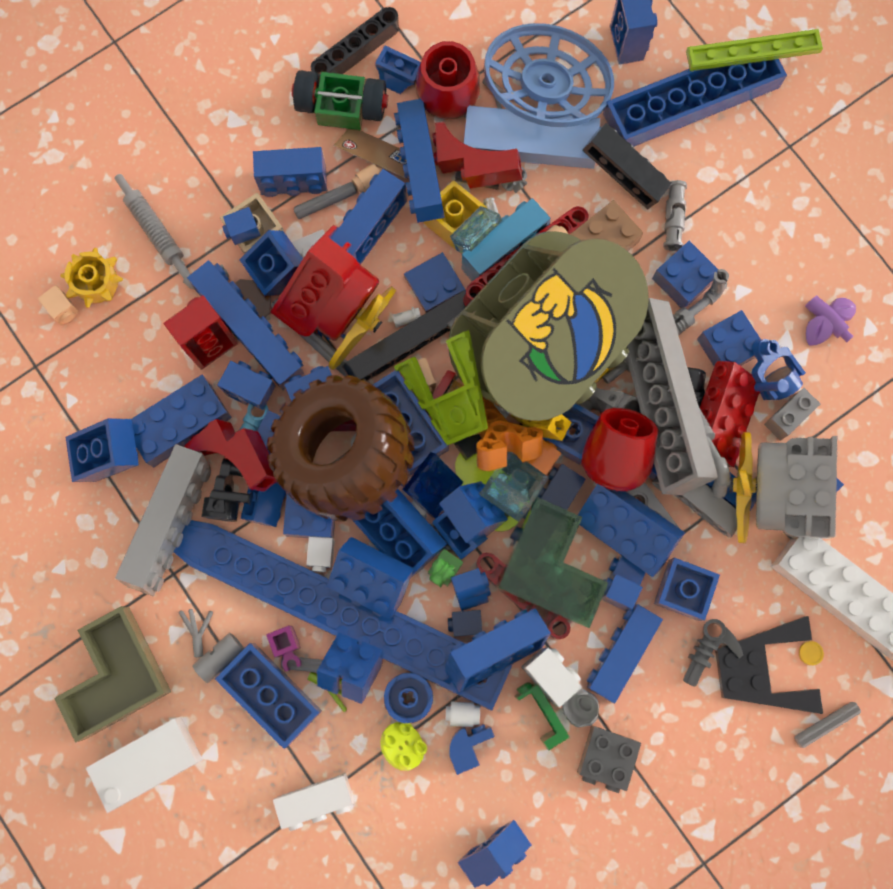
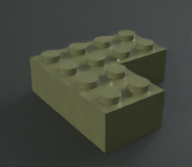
[54,606,171,742]

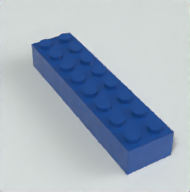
[603,59,787,147]

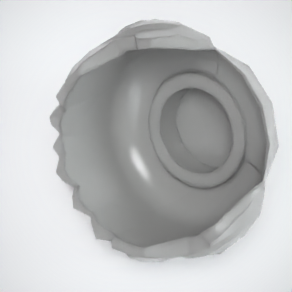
[562,688,599,728]

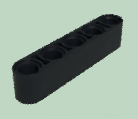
[311,7,399,82]

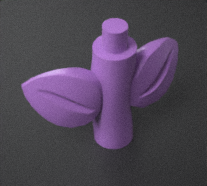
[805,295,856,346]

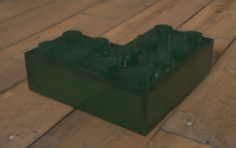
[496,497,608,628]

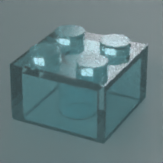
[479,452,549,522]

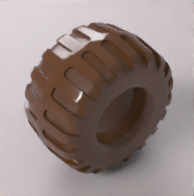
[267,375,414,522]

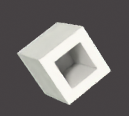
[306,537,335,572]

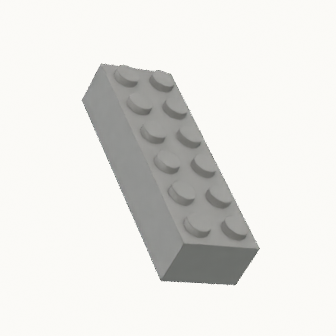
[115,444,211,597]

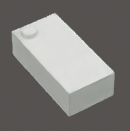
[86,716,203,813]

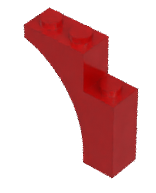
[432,122,523,189]
[184,419,277,491]

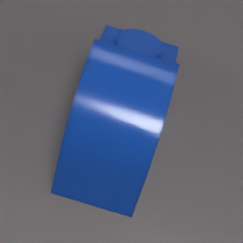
[449,724,495,775]

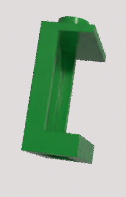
[514,682,570,751]

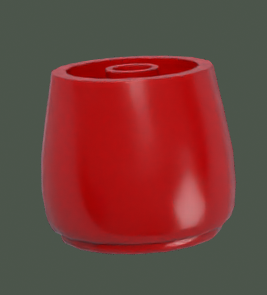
[416,41,480,119]
[581,408,658,491]

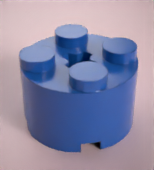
[384,672,433,723]

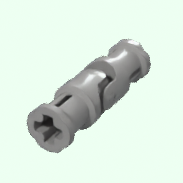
[663,180,687,251]

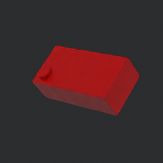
[163,295,238,370]

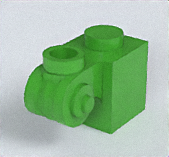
[428,549,463,588]

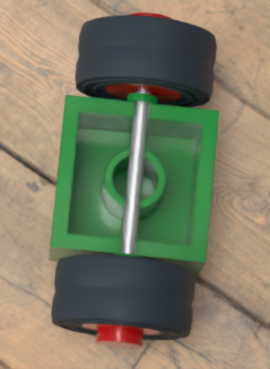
[291,70,389,130]

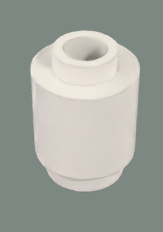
[445,701,480,727]

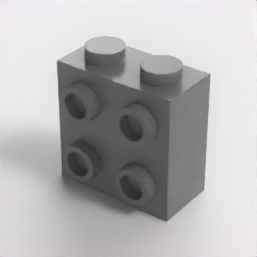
[577,725,642,793]

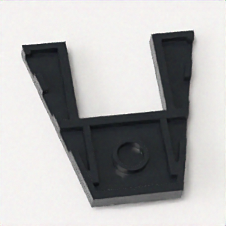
[715,616,823,714]

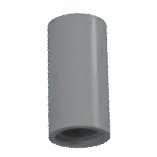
[192,632,244,683]

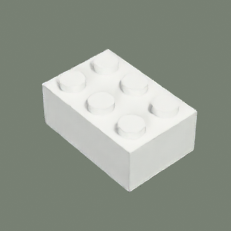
[521,648,582,708]

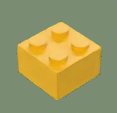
[423,180,487,250]

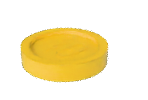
[798,641,824,665]

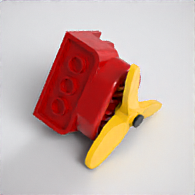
[270,224,396,370]

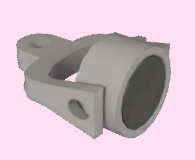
[579,388,641,414]

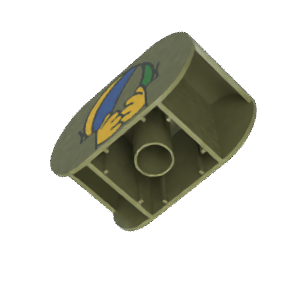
[448,231,648,420]

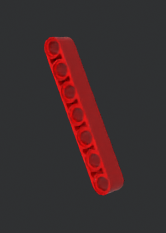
[463,206,589,306]

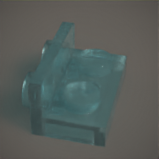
[450,206,503,253]

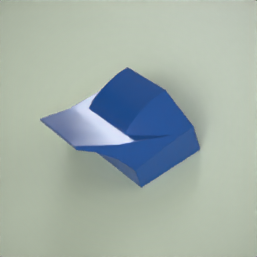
[375,45,421,94]

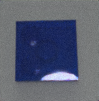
[402,452,463,519]

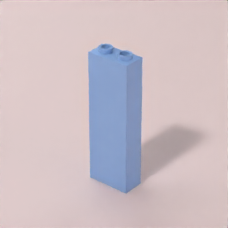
[464,106,601,169]

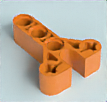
[477,397,543,471]

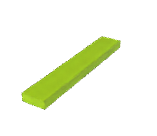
[686,29,823,71]

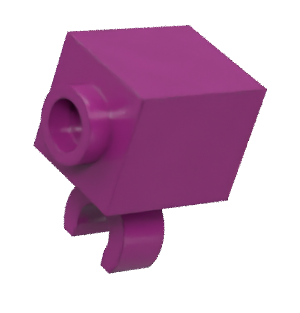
[266,625,302,672]

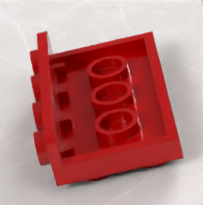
[700,361,760,468]

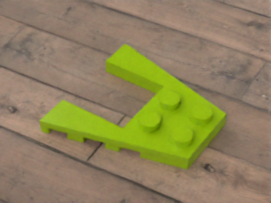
[394,330,488,446]

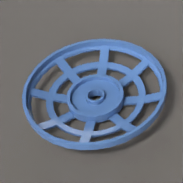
[484,23,614,127]

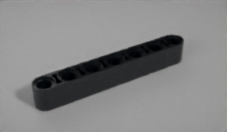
[342,290,477,381]

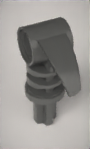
[683,619,743,687]

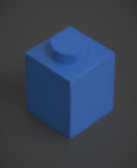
[222,207,261,245]

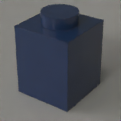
[447,610,482,637]

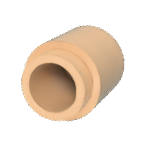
[351,163,382,194]

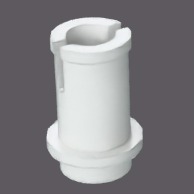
[392,306,421,328]

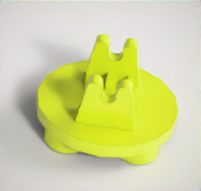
[380,722,427,771]

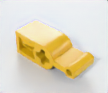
[511,414,572,441]

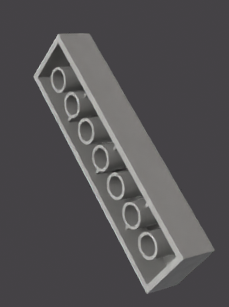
[627,298,718,495]

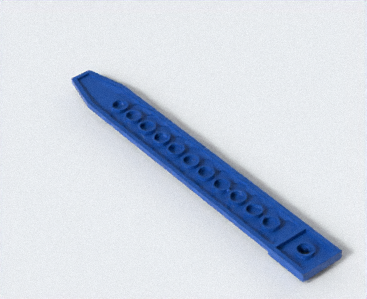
[174,520,512,711]

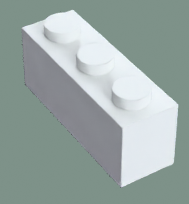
[273,773,355,831]

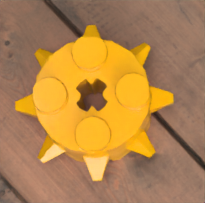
[60,248,123,308]

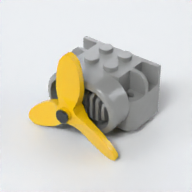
[729,432,838,544]

